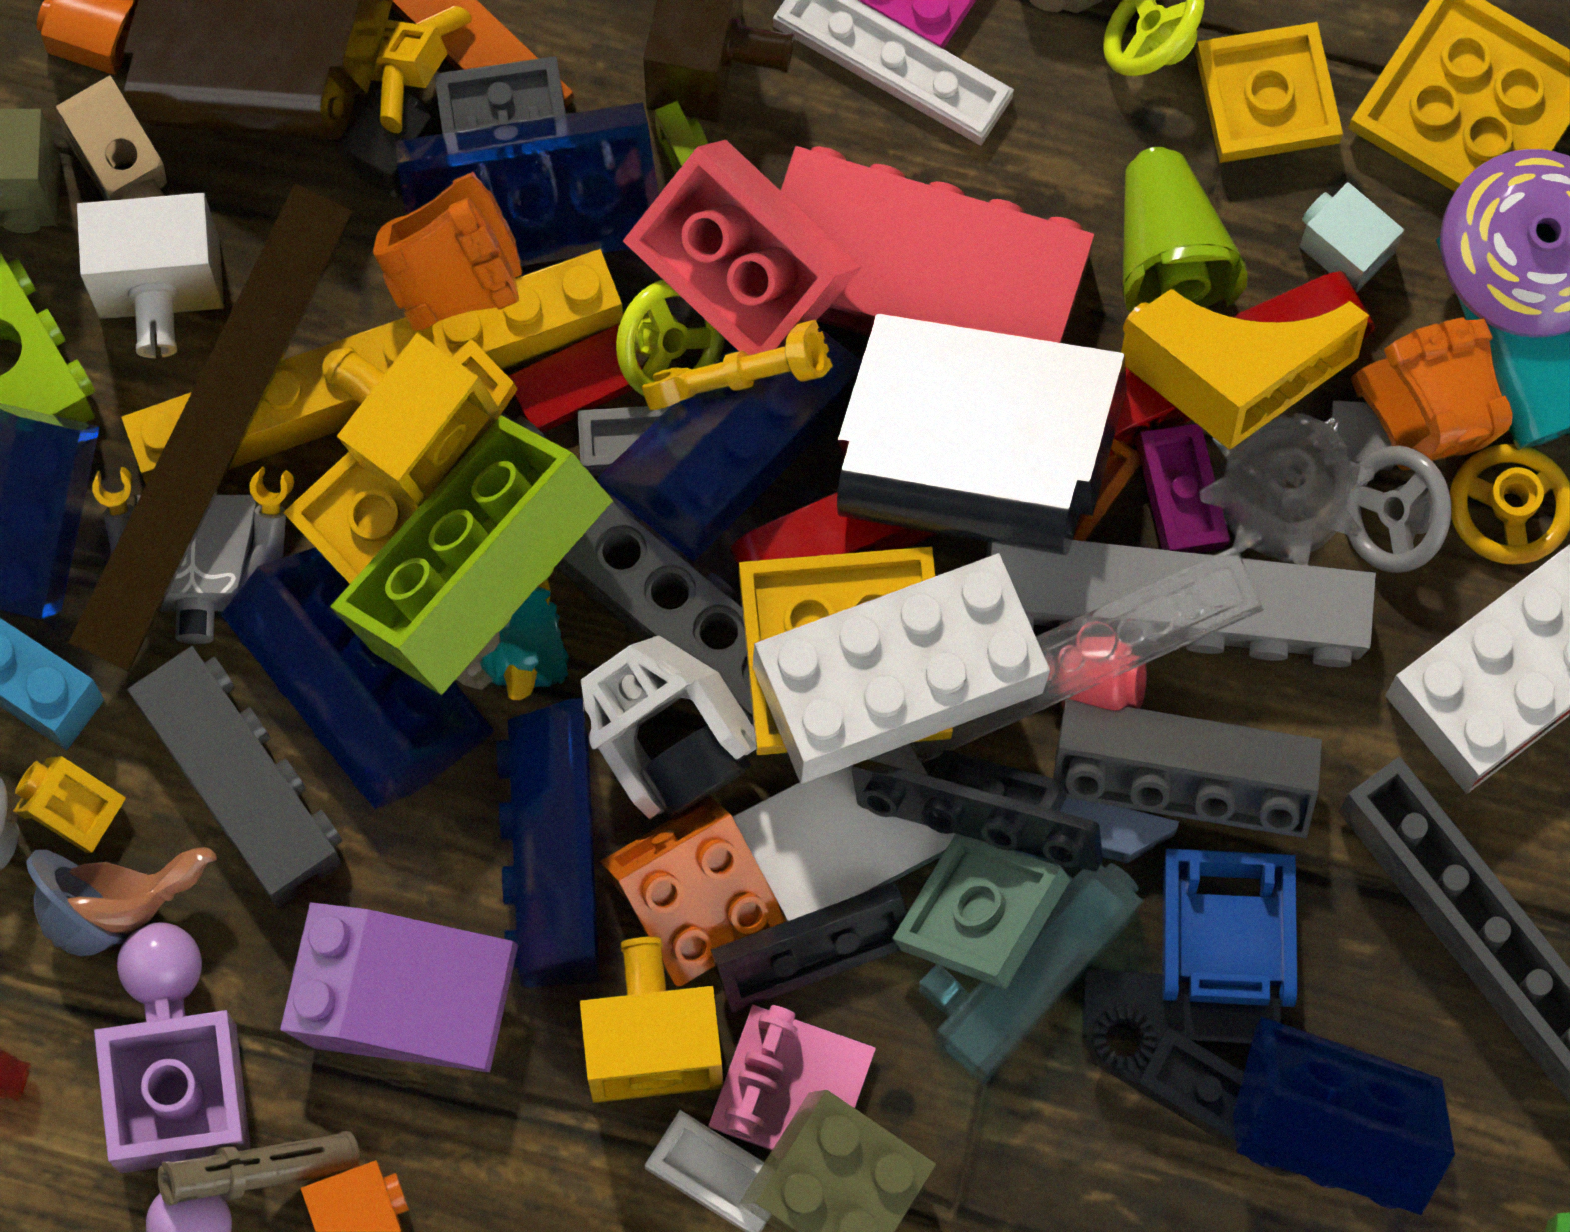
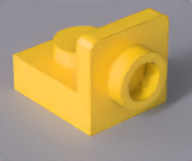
[13,756,126,853]

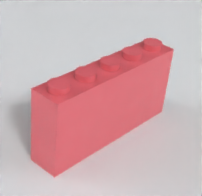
[780,146,1094,343]

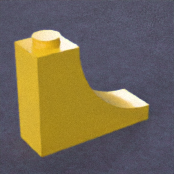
[1121,289,1369,450]

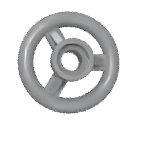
[1342,446,1451,573]

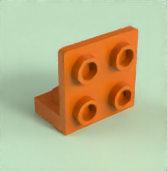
[600,796,786,986]

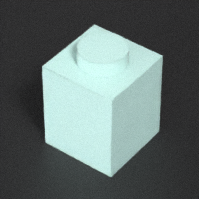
[1299,182,1404,293]

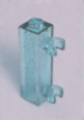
[918,856,1143,1085]

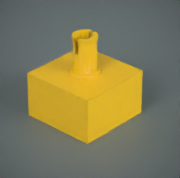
[325,332,500,508]
[580,937,723,1103]

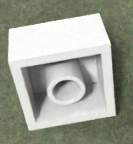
[77,193,224,358]

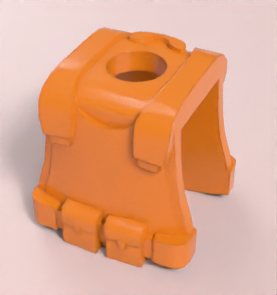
[373,172,522,330]
[1350,317,1513,470]

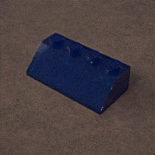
[597,328,862,562]
[221,547,494,809]
[497,698,600,987]

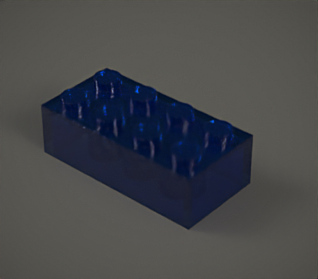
[396,102,659,266]

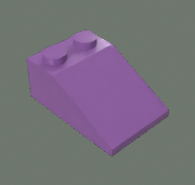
[280,902,518,1073]

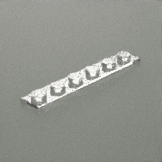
[899,547,1264,767]

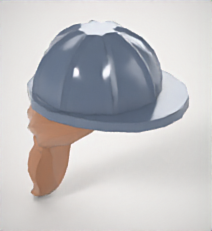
[26,847,217,956]

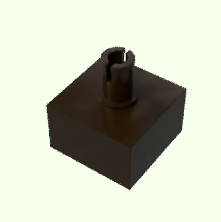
[643,0,795,122]

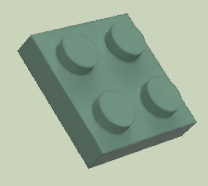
[892,834,1070,990]

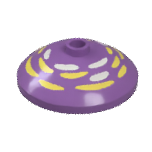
[1440,149,1570,337]

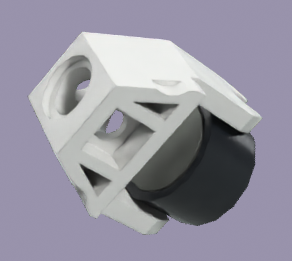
[581,636,756,819]

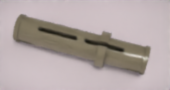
[158,1131,360,1206]

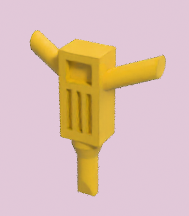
[371,6,472,133]

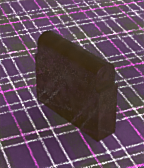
[124,0,393,140]

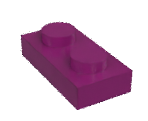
[1135,423,1230,553]

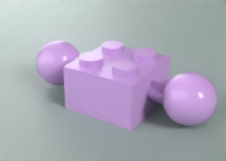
[94,923,251,1232]

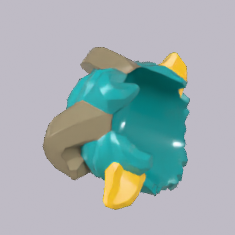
[456,579,569,701]

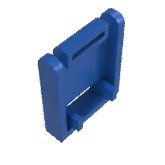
[1162,849,1297,1007]

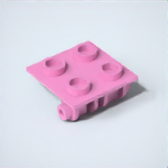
[708,1004,876,1150]

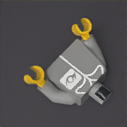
[92,466,294,644]

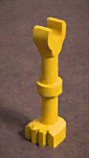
[641,319,832,410]

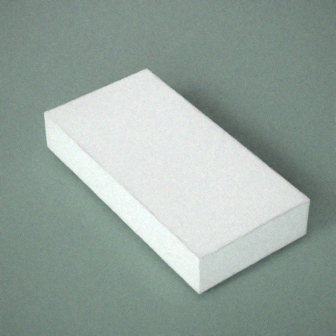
[644,1110,766,1232]

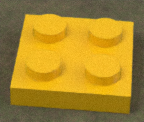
[1195,22,1343,163]

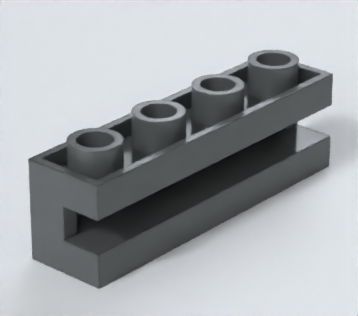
[127,646,343,909]
[1052,698,1322,838]

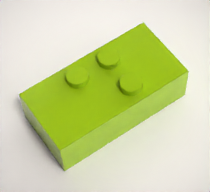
[330,415,613,695]

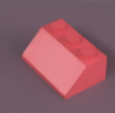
[623,140,861,355]

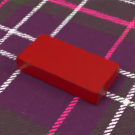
[508,324,642,433]

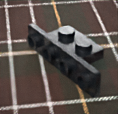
[851,749,1103,872]

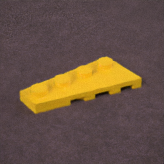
[283,338,518,584]

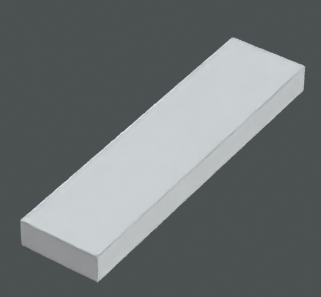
[773,0,1014,146]

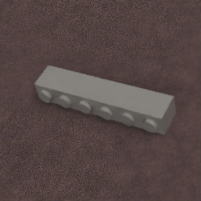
[986,540,1376,667]

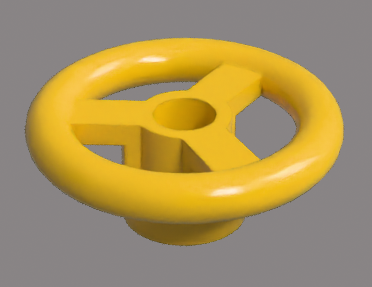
[1449,444,1570,565]

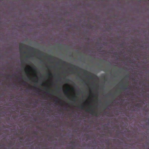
[434,56,570,169]

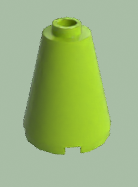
[1122,147,1248,313]

